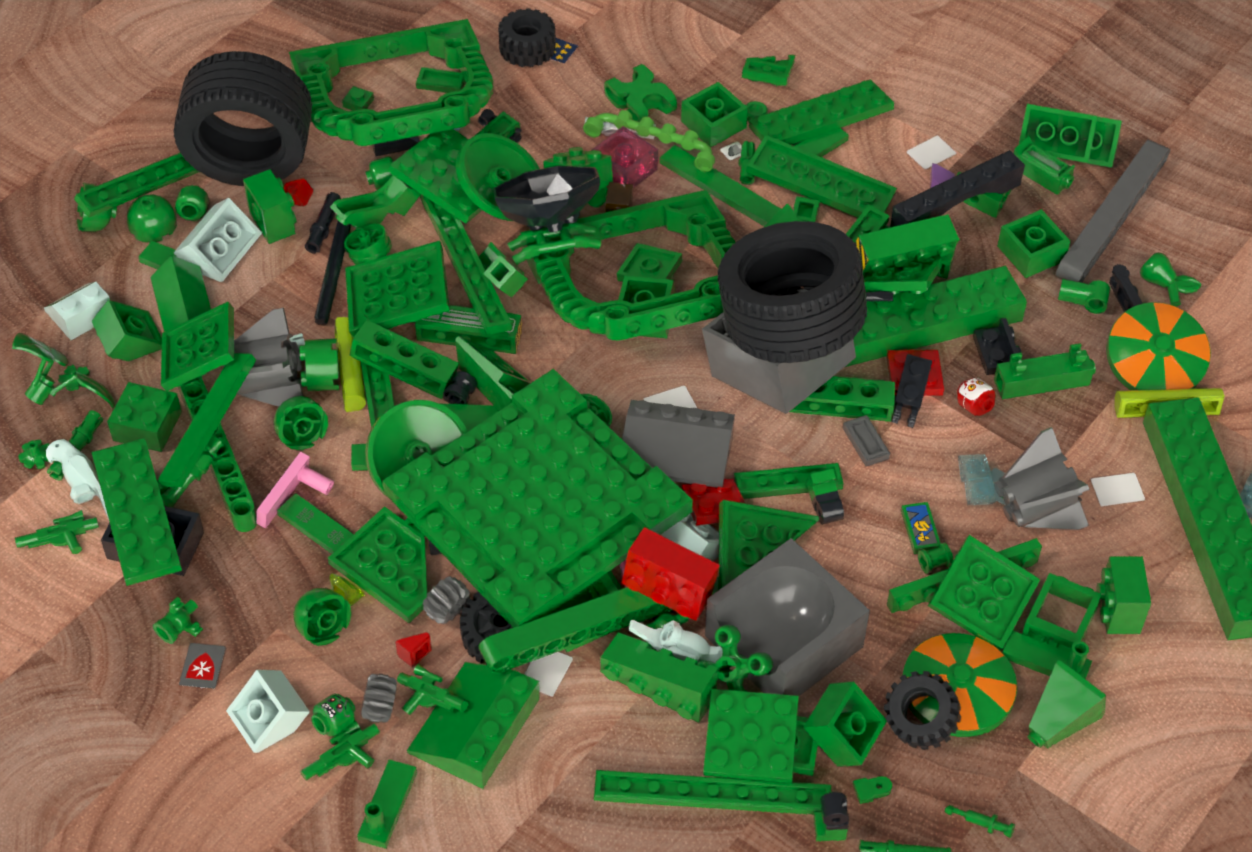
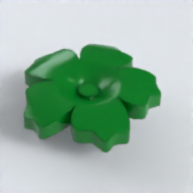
[58,365,90,391]

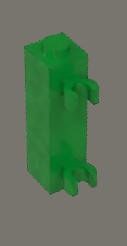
[994,343,1096,400]

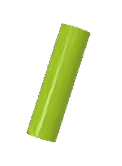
[335,317,366,412]
[1115,388,1225,418]

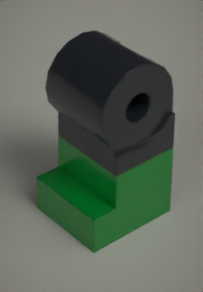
[806,469,844,525]
[813,792,849,841]

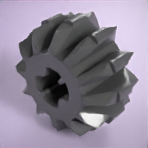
[423,576,470,624]
[361,674,397,723]

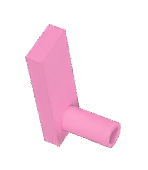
[256,452,334,529]

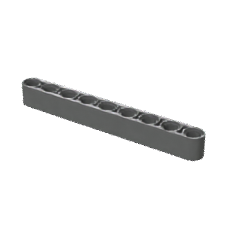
[1056,139,1170,283]

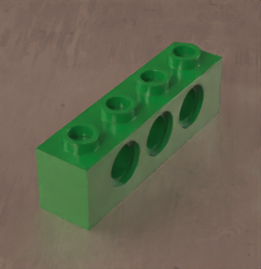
[349,320,459,399]
[790,376,895,422]

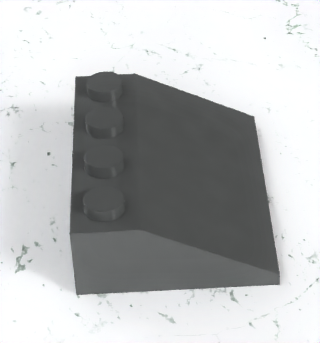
[622,400,735,487]

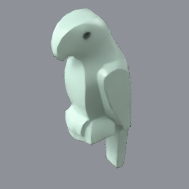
[46,439,109,520]
[629,620,723,663]

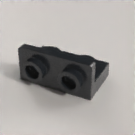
[973,318,1021,375]

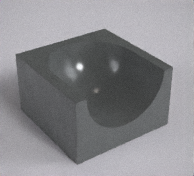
[702,287,856,414]
[705,538,870,696]

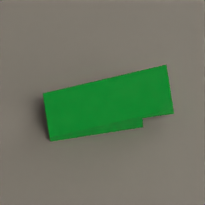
[1019,104,1122,168]
[150,255,211,332]
[455,336,532,411]

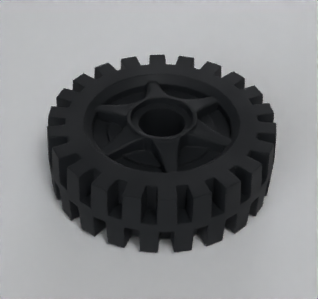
[460,592,513,665]

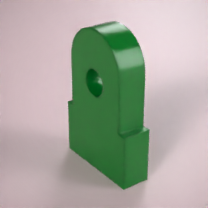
[853,776,892,804]

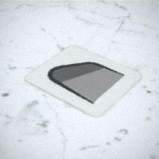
[720,142,742,160]

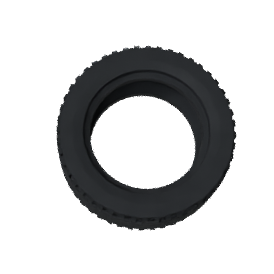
[173,51,312,186]
[718,221,867,363]

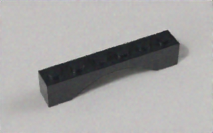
[890,150,1025,227]

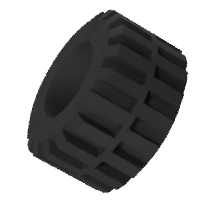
[498,8,556,67]
[884,671,961,750]

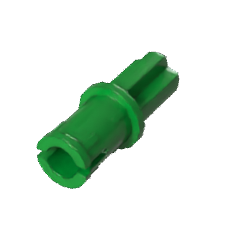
[738,141,755,185]

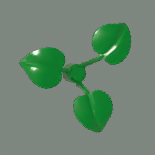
[12,333,115,409]

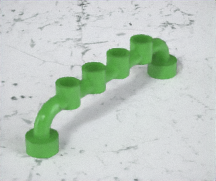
[583,110,715,172]

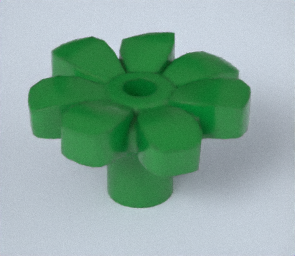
[18,440,50,470]

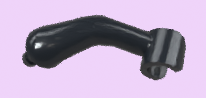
[478,109,521,143]

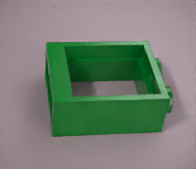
[1022,573,1102,652]

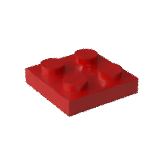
[886,349,944,396]
[681,478,746,526]

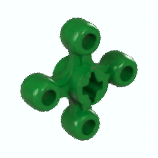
[697,625,773,692]

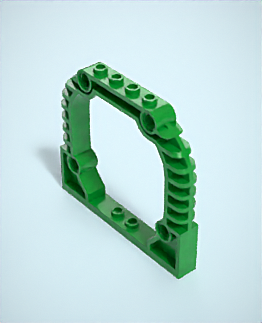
[289,19,494,146]
[520,190,736,341]

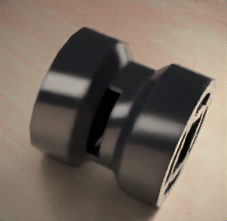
[443,371,477,404]

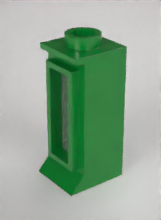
[1014,136,1075,195]

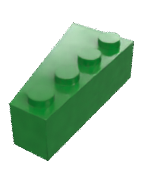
[600,632,718,723]

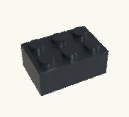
[101,506,204,576]

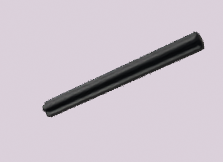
[314,220,351,325]

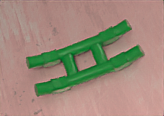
[508,222,601,265]

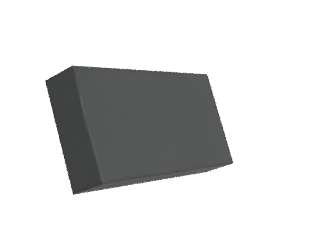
[843,415,890,467]

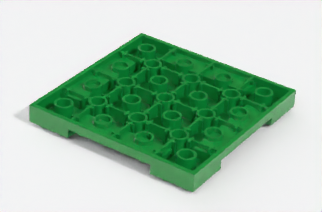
[382,369,693,628]

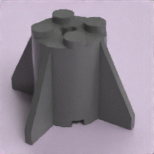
[223,307,303,407]
[994,427,1089,530]

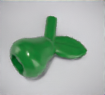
[1140,252,1201,306]

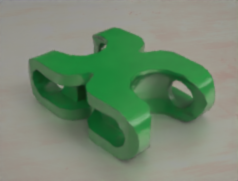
[604,64,677,122]

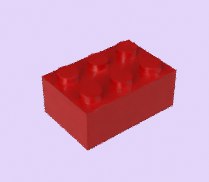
[622,527,720,621]

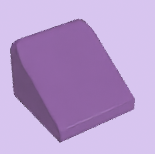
[930,163,955,188]

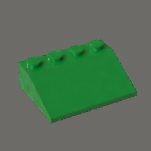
[407,662,540,789]

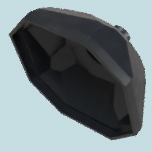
[493,166,600,232]

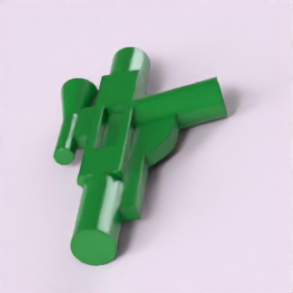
[15,510,99,554]
[397,664,468,715]
[300,721,380,781]

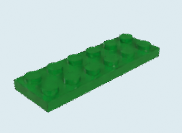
[749,79,894,145]
[746,135,897,218]
[91,438,182,586]

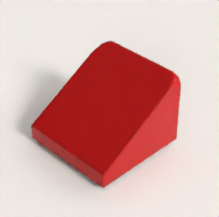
[284,178,313,206]
[395,632,432,667]

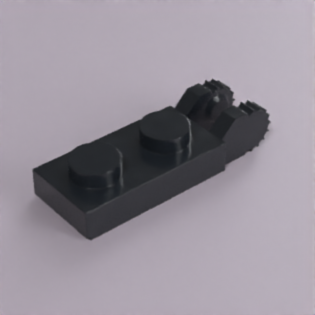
[1109,264,1143,312]
[892,354,932,428]

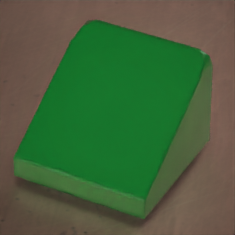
[793,196,820,222]

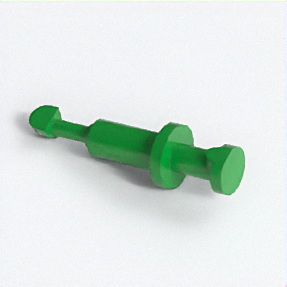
[944,805,1015,838]

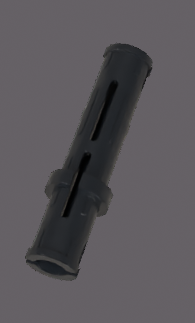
[305,192,341,254]

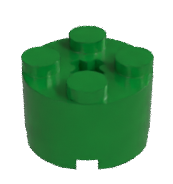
[300,338,340,391]

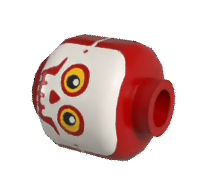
[957,378,996,416]

